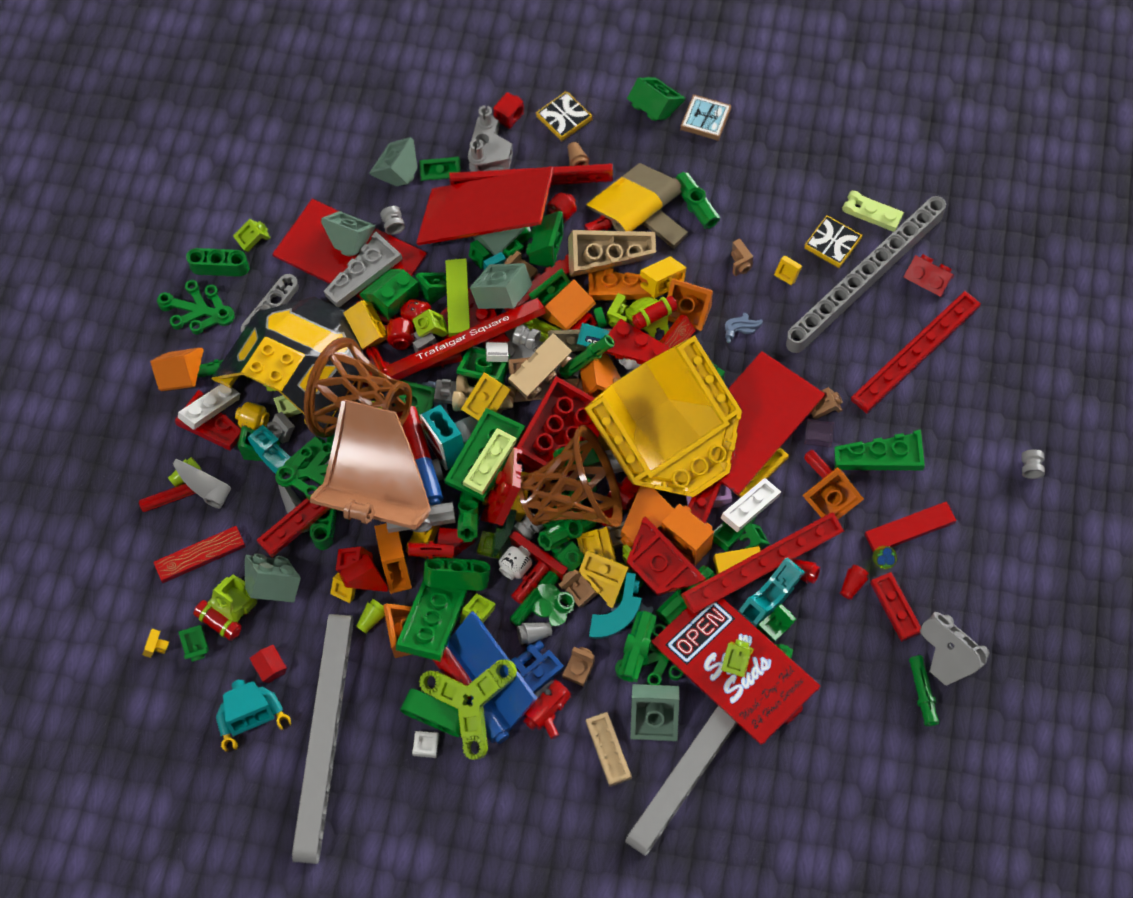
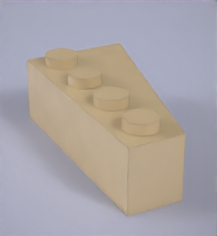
[568,230,656,278]

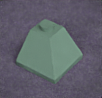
[369,137,417,187]
[321,211,376,256]

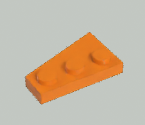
[588,268,651,300]

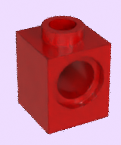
[493,92,524,129]

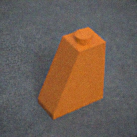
[580,353,621,398]
[620,486,674,548]
[374,523,412,594]

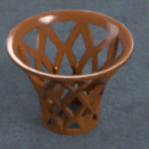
[304,337,412,438]
[519,425,623,528]

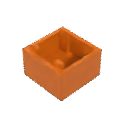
[661,503,714,567]

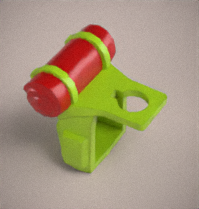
[625,296,678,341]
[193,575,257,641]

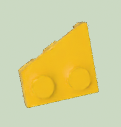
[579,550,630,608]

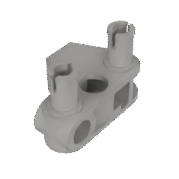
[468,105,513,172]
[920,612,989,685]

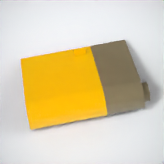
[586,163,681,231]

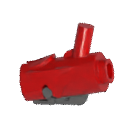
[523,680,571,739]

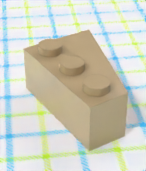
[508,333,572,400]

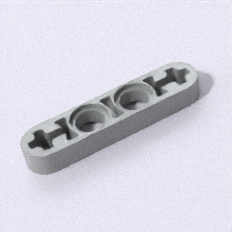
[241,274,299,332]

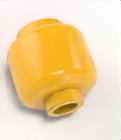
[235,402,269,430]

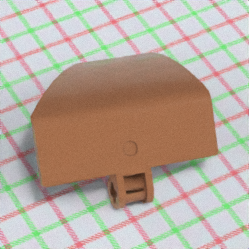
[310,400,431,530]

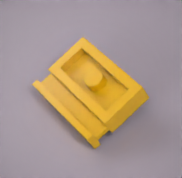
[461,372,511,421]
[577,526,617,562]

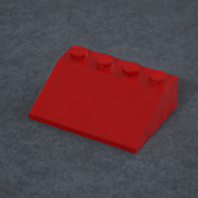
[516,376,600,477]

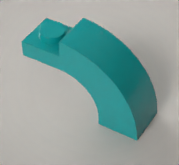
[738,557,805,627]
[589,573,642,639]

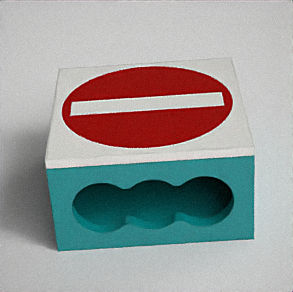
[419,404,464,471]

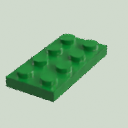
[444,408,525,502]
[396,582,467,661]

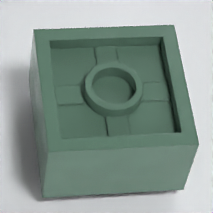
[470,263,532,309]

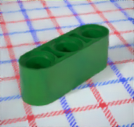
[186,248,249,277]
[310,485,337,550]
[423,557,490,591]
[400,689,461,737]

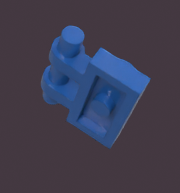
[510,640,564,694]

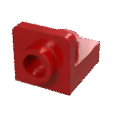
[336,546,373,573]

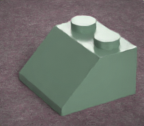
[631,684,679,741]

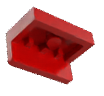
[904,254,955,297]

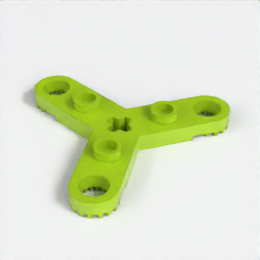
[419,659,517,760]

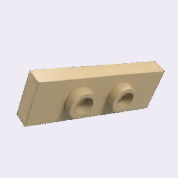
[586,712,632,787]

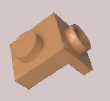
[559,570,598,608]

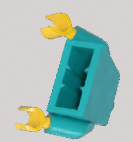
[216,680,291,752]

